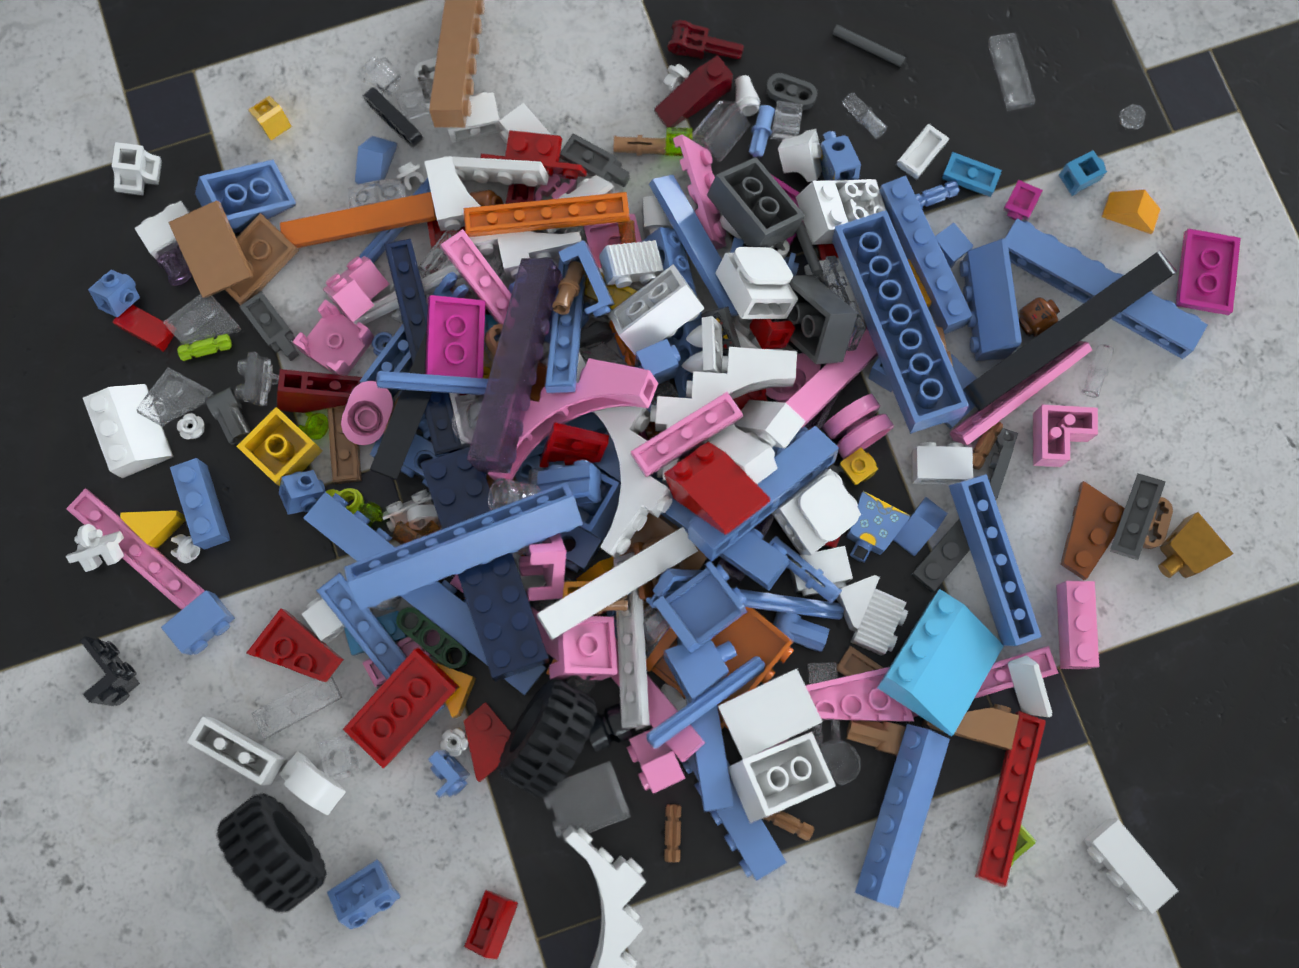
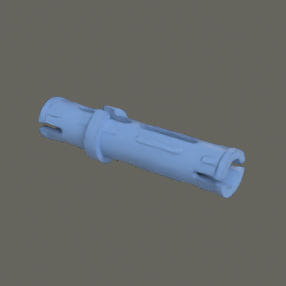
[769,536,842,604]

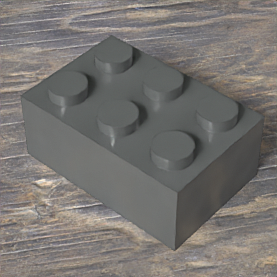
[707,157,805,248]
[774,275,858,364]

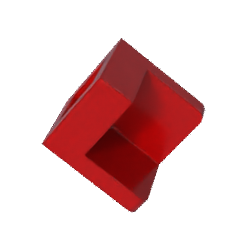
[749,319,795,349]

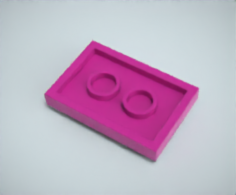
[1176,228,1241,315]
[425,295,485,378]

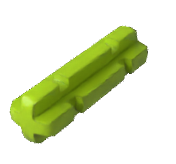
[177,334,232,361]

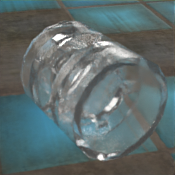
[488,478,541,511]

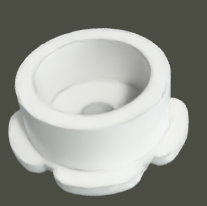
[177,413,204,440]
[440,728,468,757]

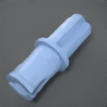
[749,105,775,157]

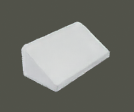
[1008,656,1053,717]

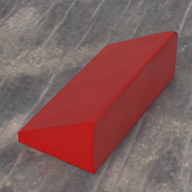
[112,305,178,352]
[464,890,518,959]

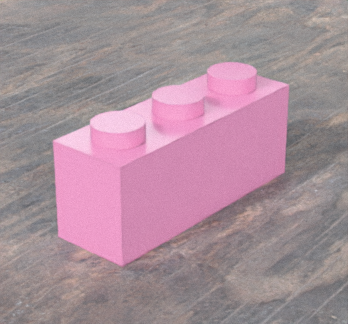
[1056,581,1099,669]

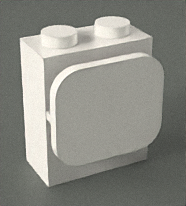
[715,247,798,319]
[772,469,862,555]

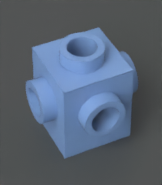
[88,270,140,317]
[279,470,325,515]

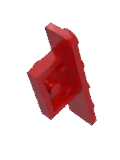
[480,130,587,180]

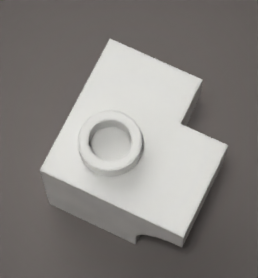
[778,129,822,182]
[112,142,162,195]

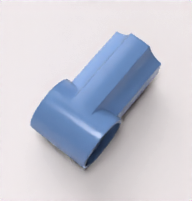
[773,612,829,652]

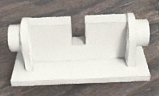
[383,489,434,532]

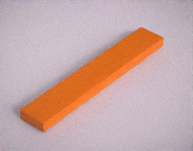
[280,192,437,248]
[463,192,630,237]

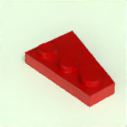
[246,608,344,682]

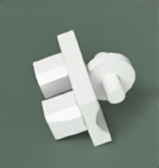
[65,524,124,572]

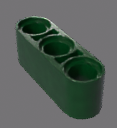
[396,607,469,669]

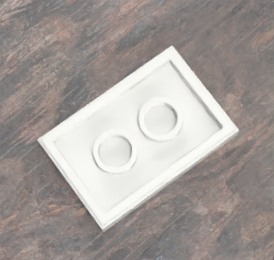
[718,669,823,759]

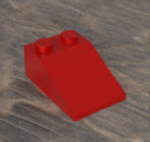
[664,442,771,535]

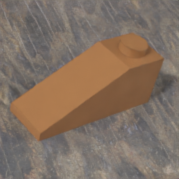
[921,704,1019,750]

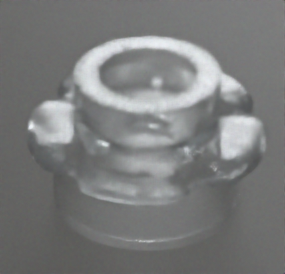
[1119,104,1145,130]

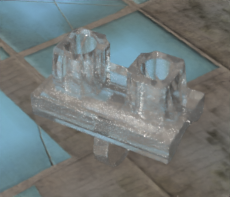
[235,352,279,407]

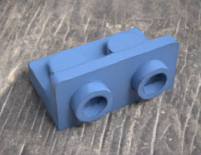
[428,750,470,798]
[327,860,400,929]

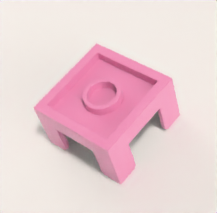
[293,299,374,375]
[519,533,566,601]
[549,616,618,680]

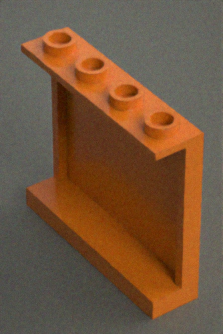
[646,607,794,729]

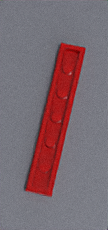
[975,711,1046,888]

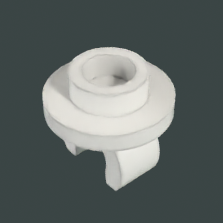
[663,64,689,91]
[396,161,424,190]
[171,534,200,563]

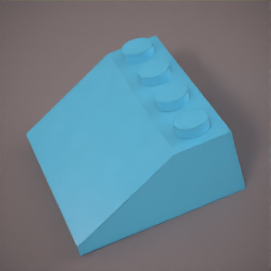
[877,589,1004,737]

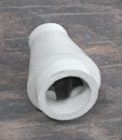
[735,75,761,116]

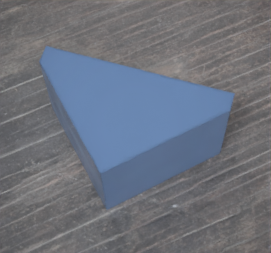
[355,136,398,191]
[893,497,948,556]

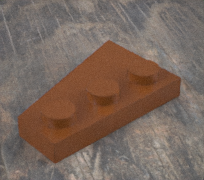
[1060,481,1125,580]

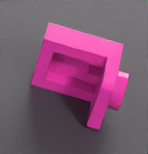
[1004,180,1043,221]

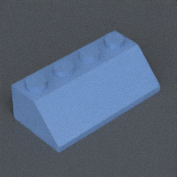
[959,238,1022,361]

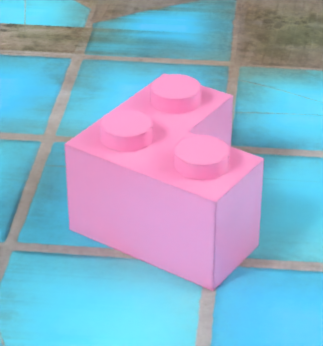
[323,256,389,322]
[1033,405,1098,467]
[626,728,685,794]

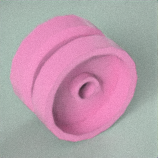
[822,394,894,460]

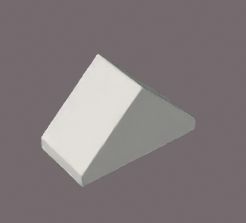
[837,575,880,632]

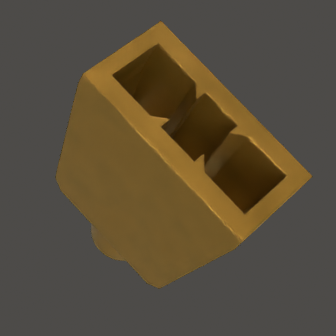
[1158,512,1234,578]

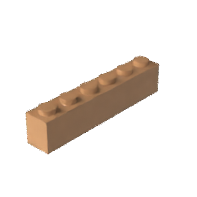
[429,0,484,128]

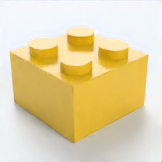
[236,407,323,486]

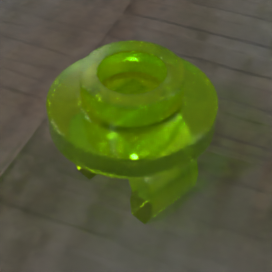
[298,412,329,440]
[358,501,383,528]

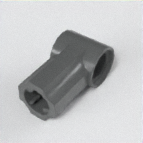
[205,387,251,445]

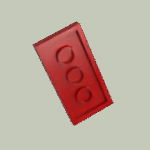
[343,647,459,769]

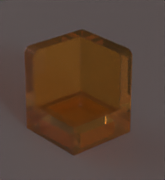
[392,520,440,545]

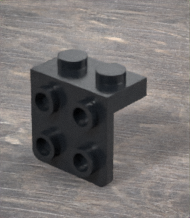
[80,636,140,706]

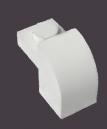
[279,751,346,815]

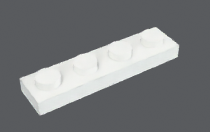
[443,156,549,186]

